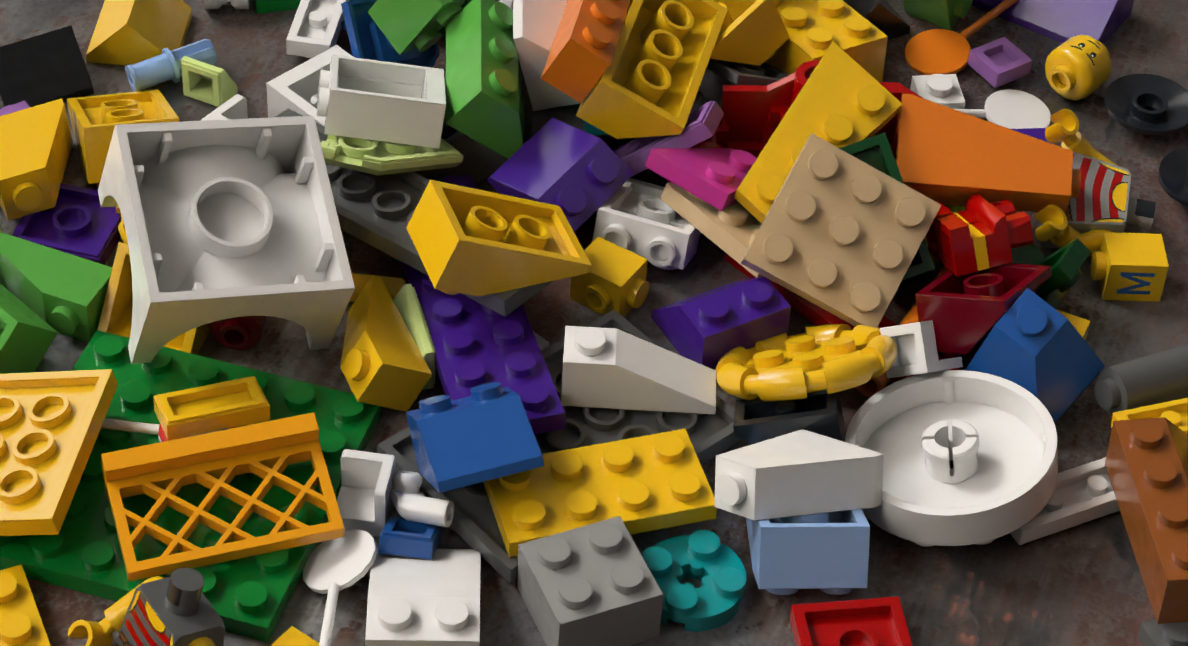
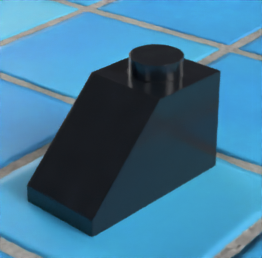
[733,390,847,445]

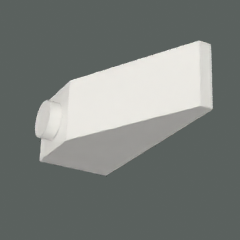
[561,326,716,414]

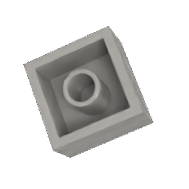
[517,516,663,646]

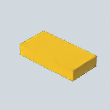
[154,376,270,440]

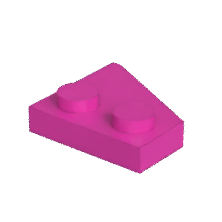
[645,148,757,211]

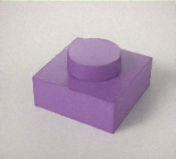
[968,36,1033,88]

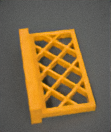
[101,412,345,582]

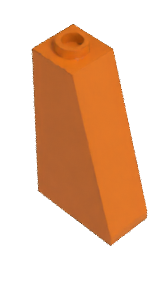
[895,94,1081,214]

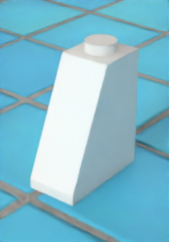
[714,429,884,520]

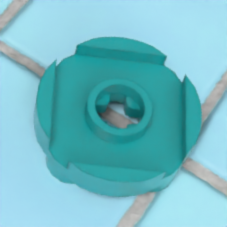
[641,530,746,632]

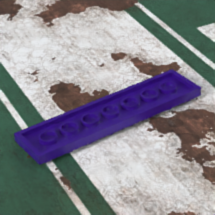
[398,174,566,435]

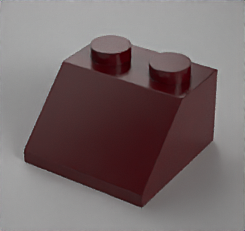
[915,263,1052,358]

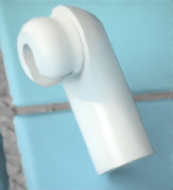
[390,470,454,527]

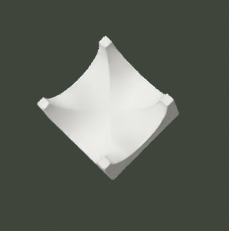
[98,116,355,364]

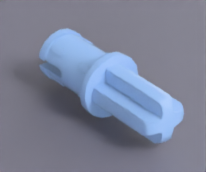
[125,39,217,92]

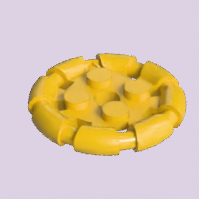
[715,324,898,401]

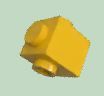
[570,236,649,317]

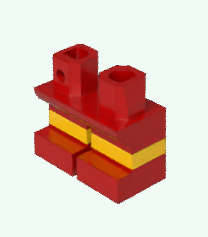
[926,193,1034,277]

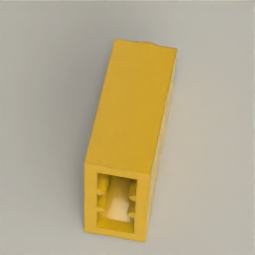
[0,98,73,221]

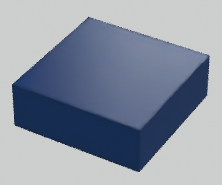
[378,516,442,560]

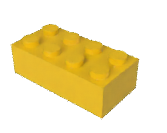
[764,0,888,82]

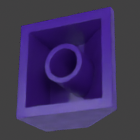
[487,118,634,232]
[651,276,791,370]

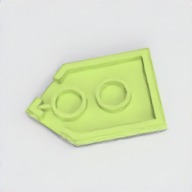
[320,135,463,176]

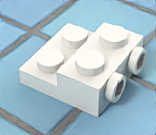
[592,178,701,270]

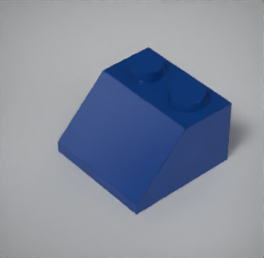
[406,382,544,493]

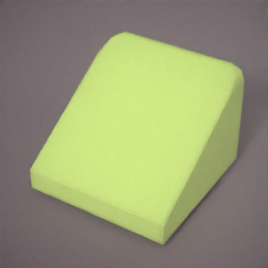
[181,56,238,107]

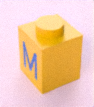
[1091,232,1169,302]

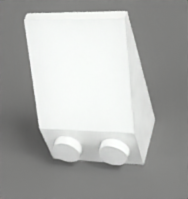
[365,548,481,646]

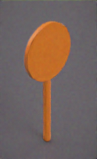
[905,0,1018,75]

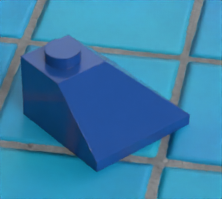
[965,288,1105,424]

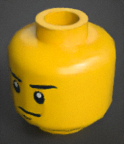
[1045,35,1112,101]

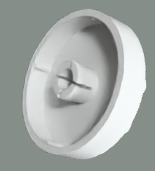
[845,370,1058,547]

